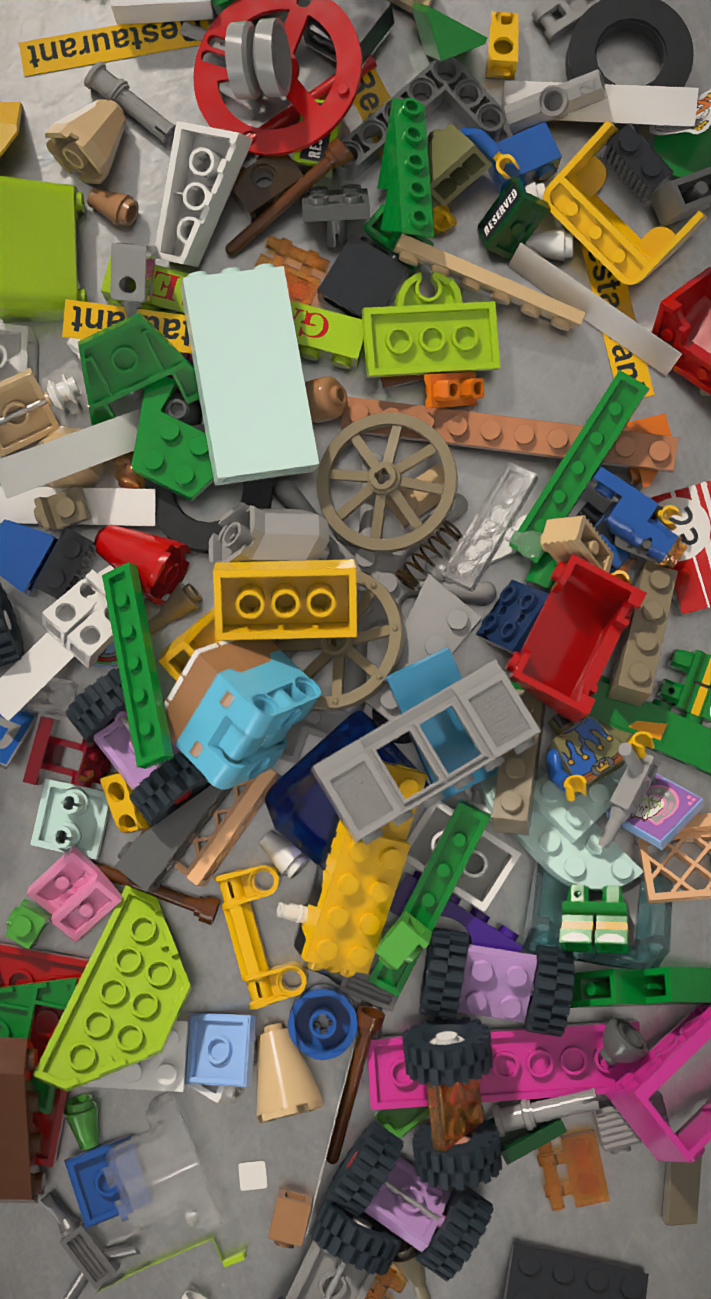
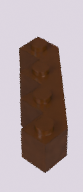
[0,1038,46,1203]

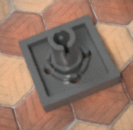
[302,184,370,247]

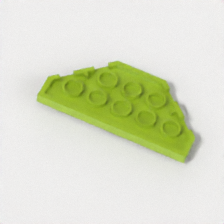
[33,885,191,1092]

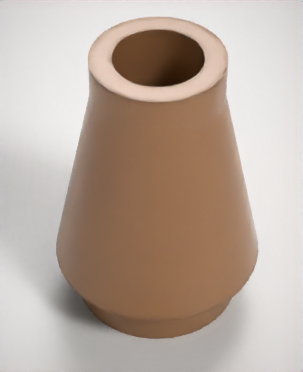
[87,188,139,227]

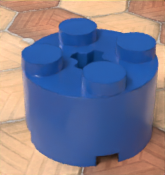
[288,984,358,1060]

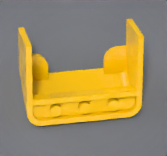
[543,120,708,285]

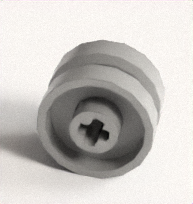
[225,18,292,100]

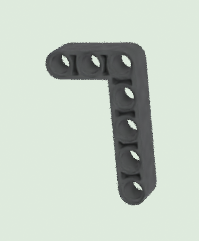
[334,56,506,181]

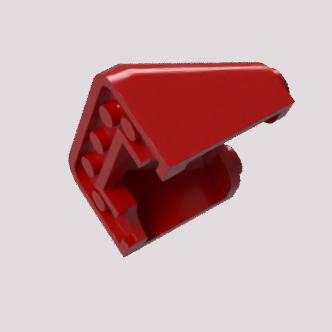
[652,267,711,395]
[505,554,647,723]

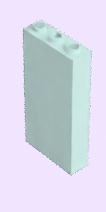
[181,263,319,486]

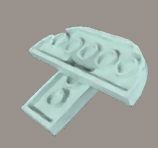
[478,763,644,891]

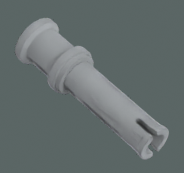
[84,61,176,143]
[493,1087,600,1137]

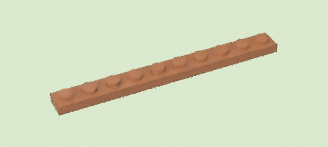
[341,397,679,473]

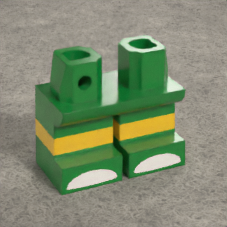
[657,649,711,723]
[559,885,630,954]

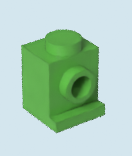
[5,899,52,950]
[375,910,433,970]

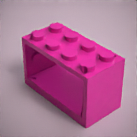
[605,1003,711,1163]

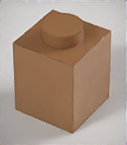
[268,1188,312,1248]

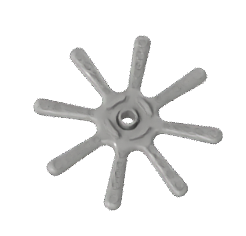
[273,451,497,716]

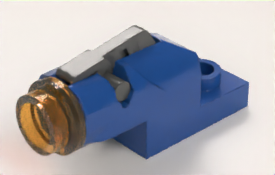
[591,466,688,568]

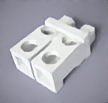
[42,565,145,669]

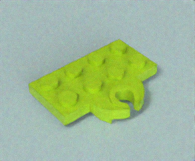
[362,271,501,378]

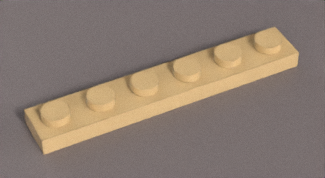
[393,233,586,331]

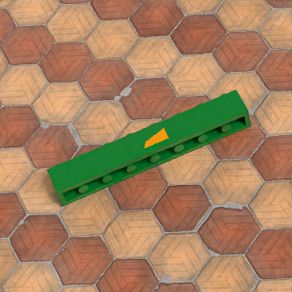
[508,673,711,776]

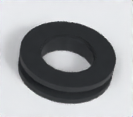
[565,0,694,125]
[144,424,273,554]

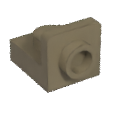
[34,486,92,532]

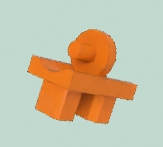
[424,372,484,409]

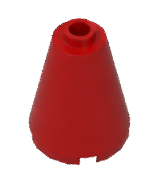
[94,525,191,605]

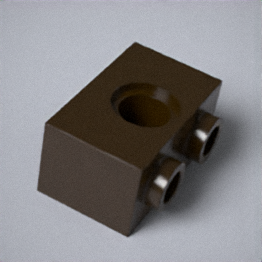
[230,154,304,223]

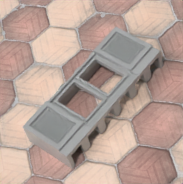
[311,659,541,845]

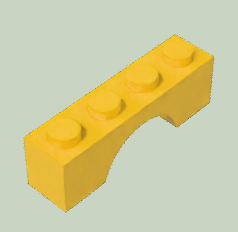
[158,608,222,682]

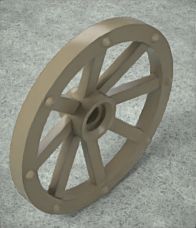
[317,412,458,553]
[270,570,405,711]

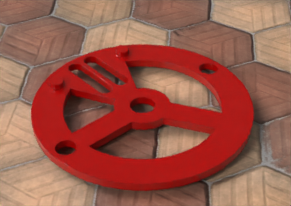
[193,0,363,156]

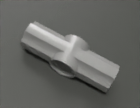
[504,69,608,134]

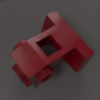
[22,716,110,788]

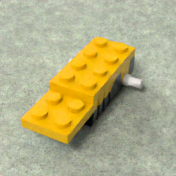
[276,761,428,978]

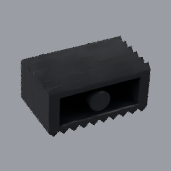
[602,123,674,203]
[33,527,96,600]

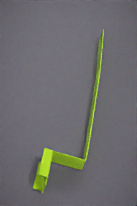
[97,1237,248,1292]

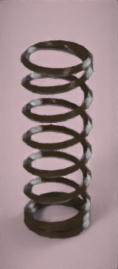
[395,520,463,590]

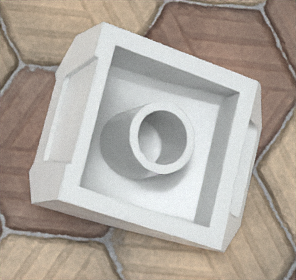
[0,323,38,382]

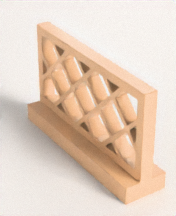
[138,769,282,887]
[634,813,711,904]

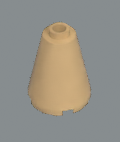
[257,1023,326,1124]

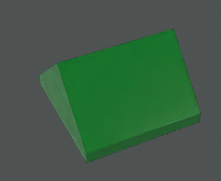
[412,2,488,61]

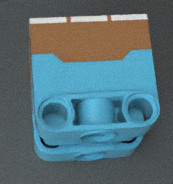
[164,639,321,790]

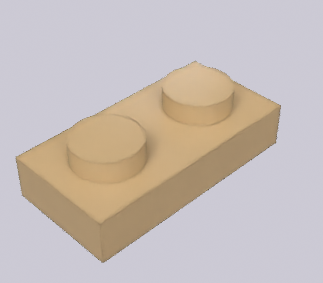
[386,463,458,529]

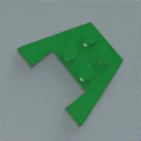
[78,312,200,426]
[131,376,214,501]
[0,977,79,1115]

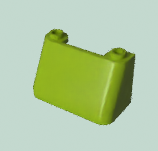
[0,176,88,323]

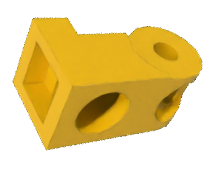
[485,11,519,79]
[99,771,152,834]

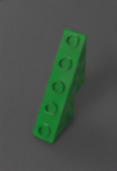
[377,98,434,238]
[570,966,711,1008]

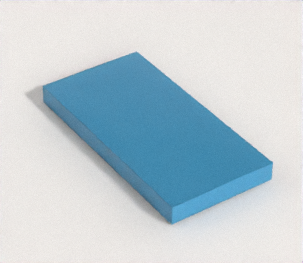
[384,647,499,801]

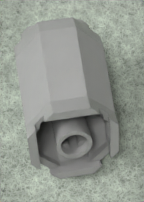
[209,502,329,564]

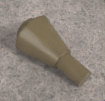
[148,582,202,634]
[393,1241,431,1299]

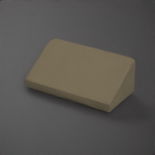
[662,1156,702,1226]

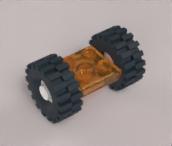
[402,1017,502,1190]

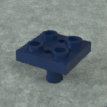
[475,580,549,654]

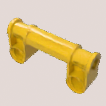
[214,863,309,1010]

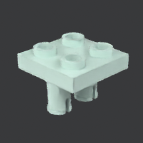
[30,778,110,860]

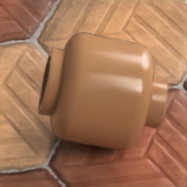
[305,376,347,423]

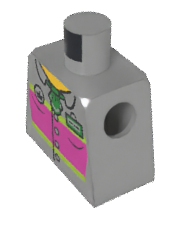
[110,243,156,318]

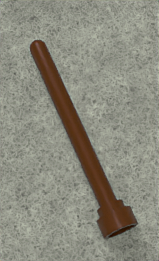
[225,136,355,256]
[90,859,221,925]
[326,1006,385,1164]

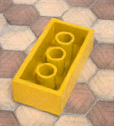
[213,559,357,640]

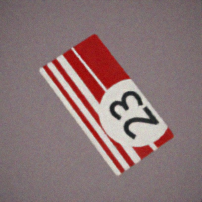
[651,480,711,614]

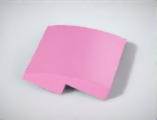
[27,845,122,942]

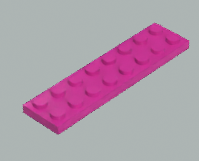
[367,1020,640,1110]

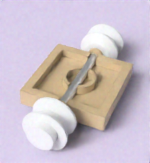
[0,368,81,457]

